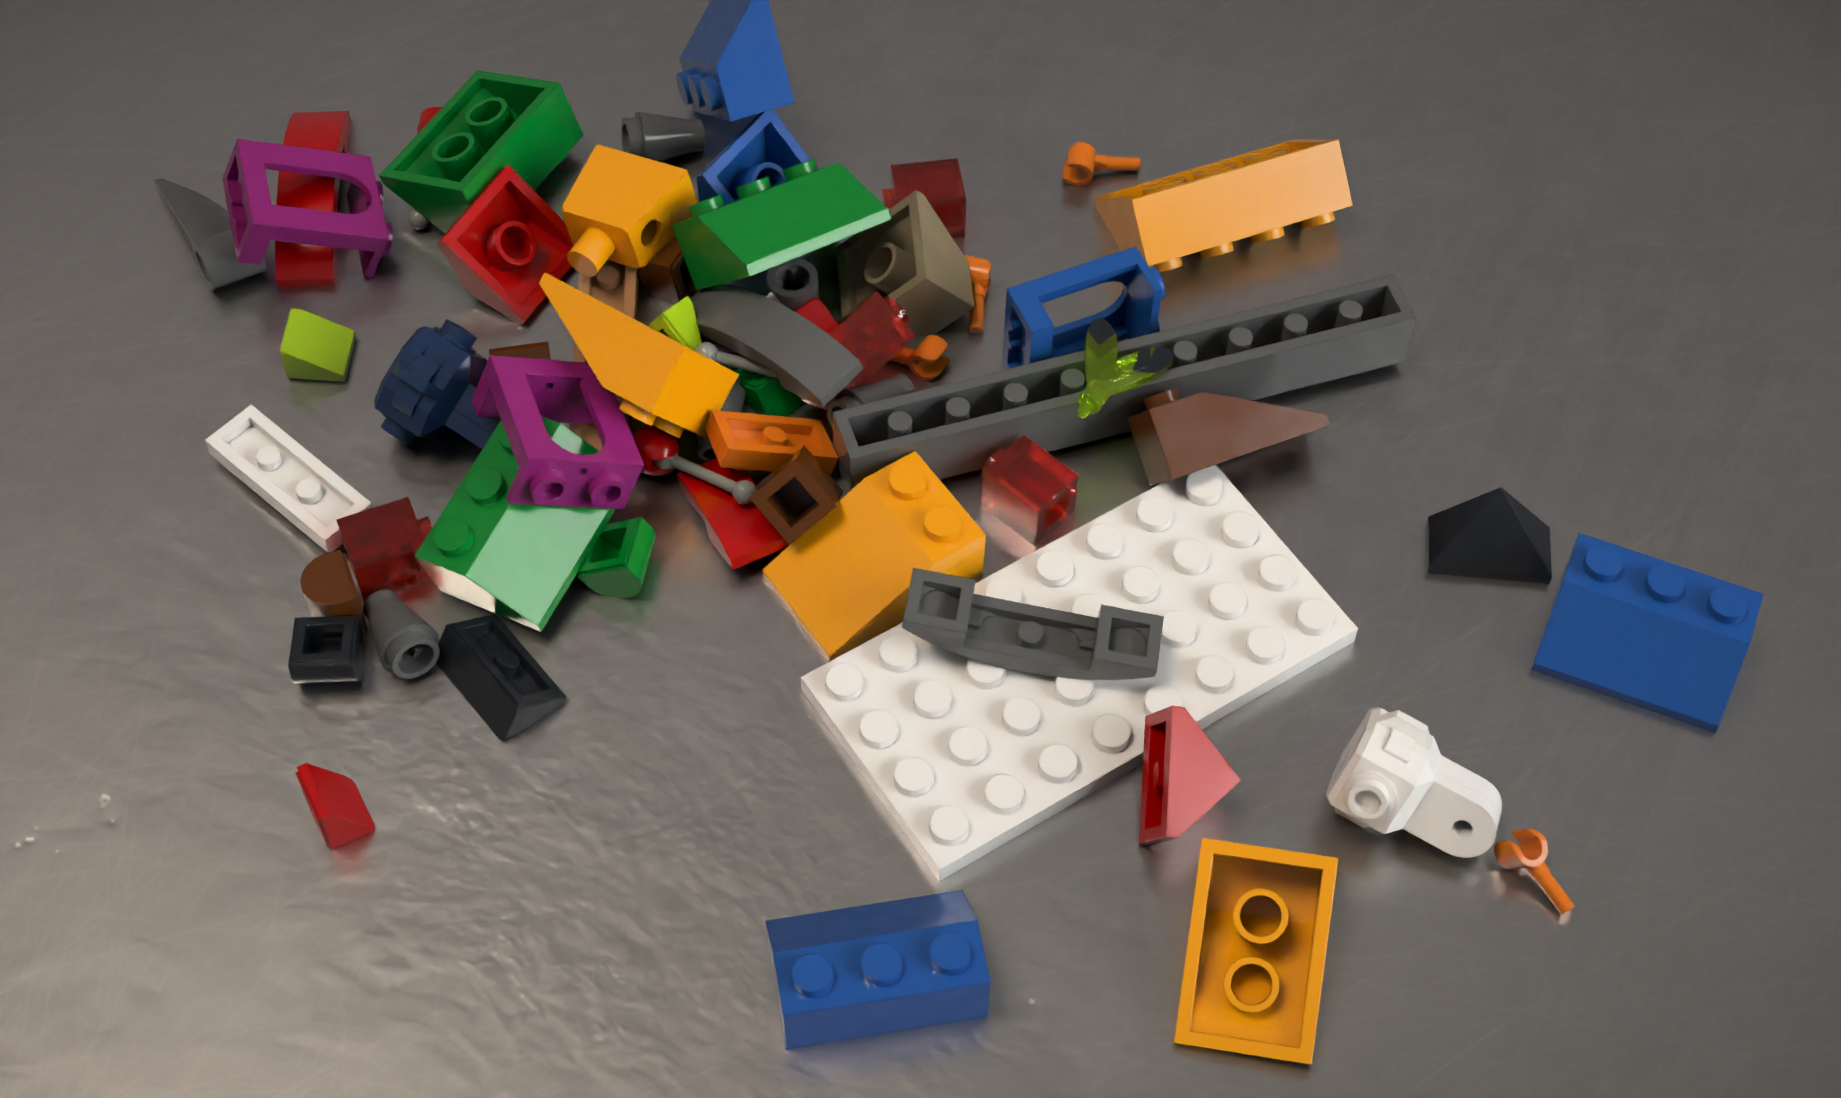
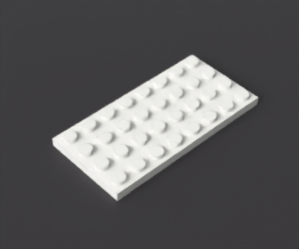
[801,465,1358,881]

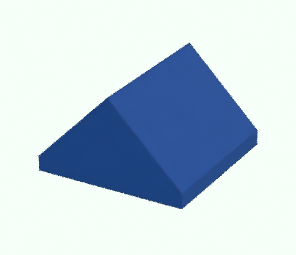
[697,109,811,204]

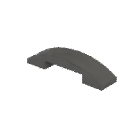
[691,284,863,407]
[902,568,1164,680]

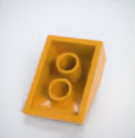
[539,272,739,438]
[762,451,986,662]
[1174,838,1338,1065]

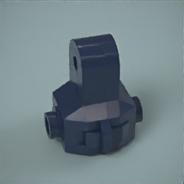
[374,319,501,449]

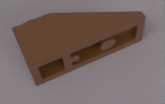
[1127,388,1330,486]

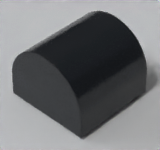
[288,615,364,684]

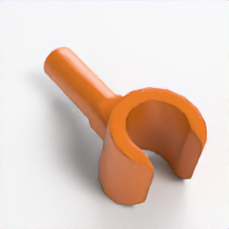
[1062,142,1141,186]
[964,255,991,334]
[865,335,950,381]
[1494,829,1575,915]

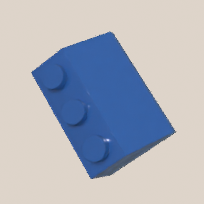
[676,0,795,122]
[1531,533,1764,733]
[765,890,991,1050]

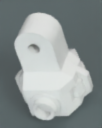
[1326,707,1502,858]

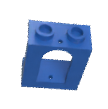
[1002,247,1165,369]

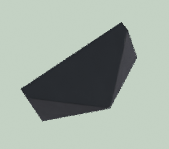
[1426,487,1552,584]

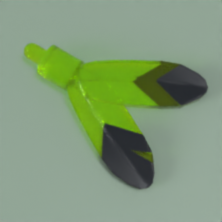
[1077,319,1175,418]

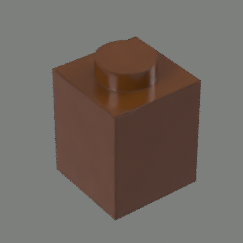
[749,445,844,545]

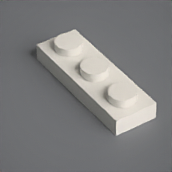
[205,405,375,553]

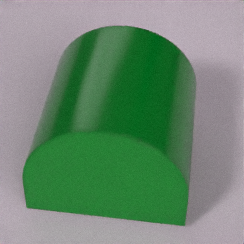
[578,517,656,598]

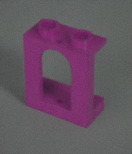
[222,139,393,278]
[472,355,644,509]

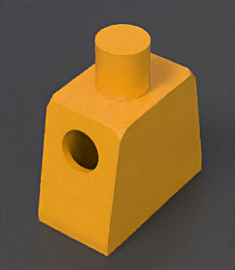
[561,144,698,277]

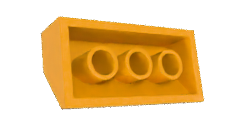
[1094,139,1353,272]

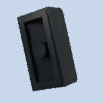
[436,614,567,741]

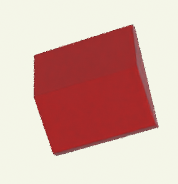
[437,165,574,325]

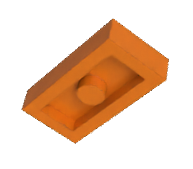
[705,410,838,476]

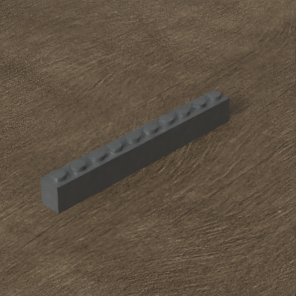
[833,274,1417,492]

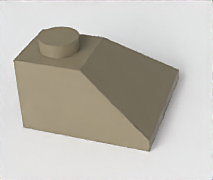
[836,190,974,340]

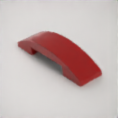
[275,111,351,288]

